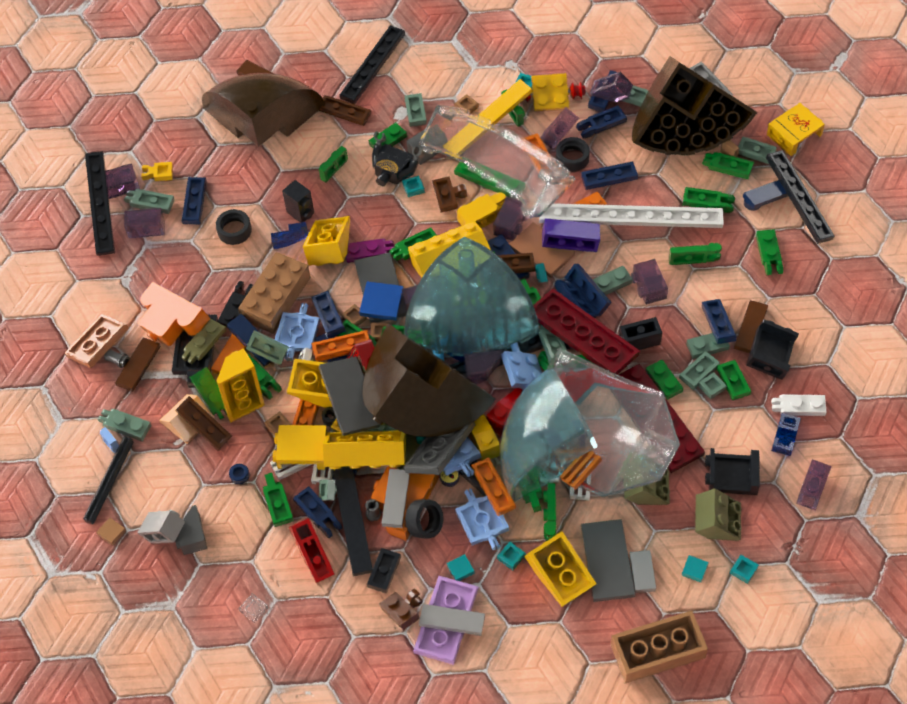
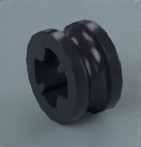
[322,407,336,427]

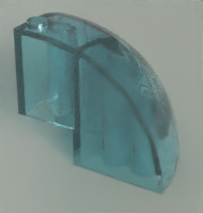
[404,236,539,356]
[500,367,597,502]

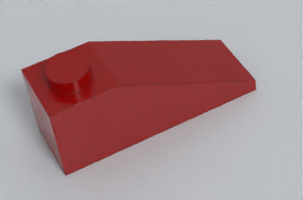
[486,388,538,437]
[289,518,335,583]

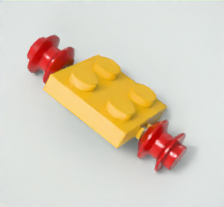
[520,73,585,111]

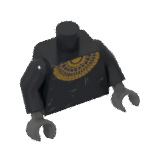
[372,131,425,187]

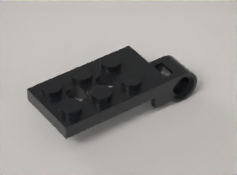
[172,314,218,388]

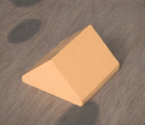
[159,394,215,444]

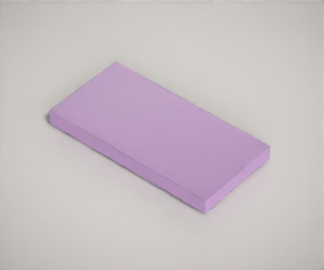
[413,576,478,665]

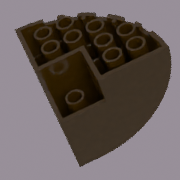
[632,56,758,156]
[202,73,325,147]
[362,324,496,437]

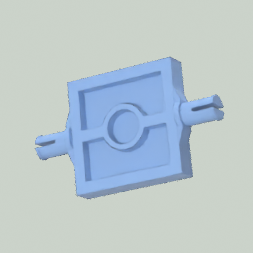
[274,303,320,361]
[501,342,546,401]
[443,437,481,477]
[455,488,509,550]

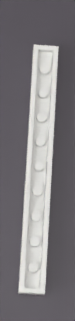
[539,203,724,228]

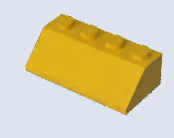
[408,221,493,284]
[217,348,265,423]
[323,430,406,469]

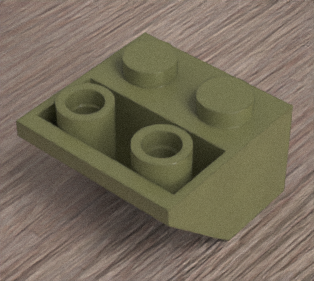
[623,454,670,505]
[695,488,742,541]

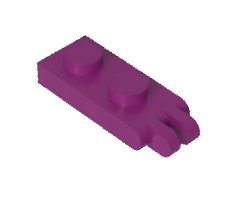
[346,238,394,263]

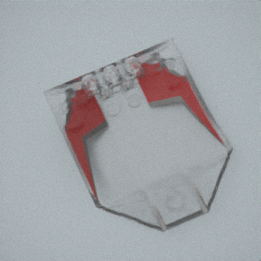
[502,347,680,497]

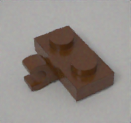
[432,176,467,213]
[379,589,423,630]

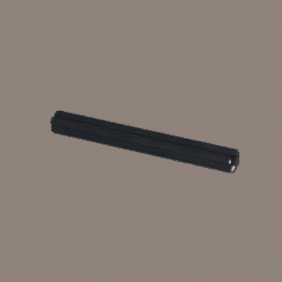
[83,436,134,524]

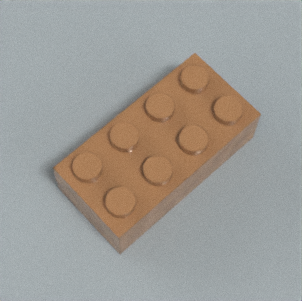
[238,252,311,334]
[611,611,708,683]

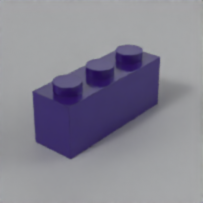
[542,218,600,252]

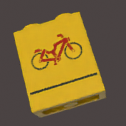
[766,103,825,156]

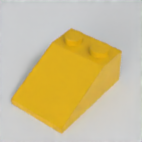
[303,216,350,266]
[287,359,332,408]
[524,531,596,607]

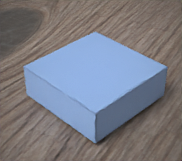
[100,427,119,453]

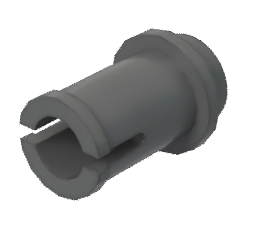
[104,349,130,368]
[365,499,382,521]

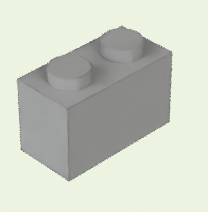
[137,510,185,544]

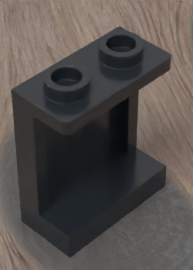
[746,320,799,380]
[705,448,760,495]

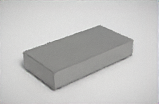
[629,550,656,593]

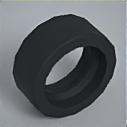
[556,137,590,172]
[216,209,252,245]
[405,499,444,539]

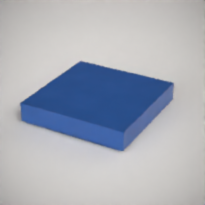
[359,281,404,321]

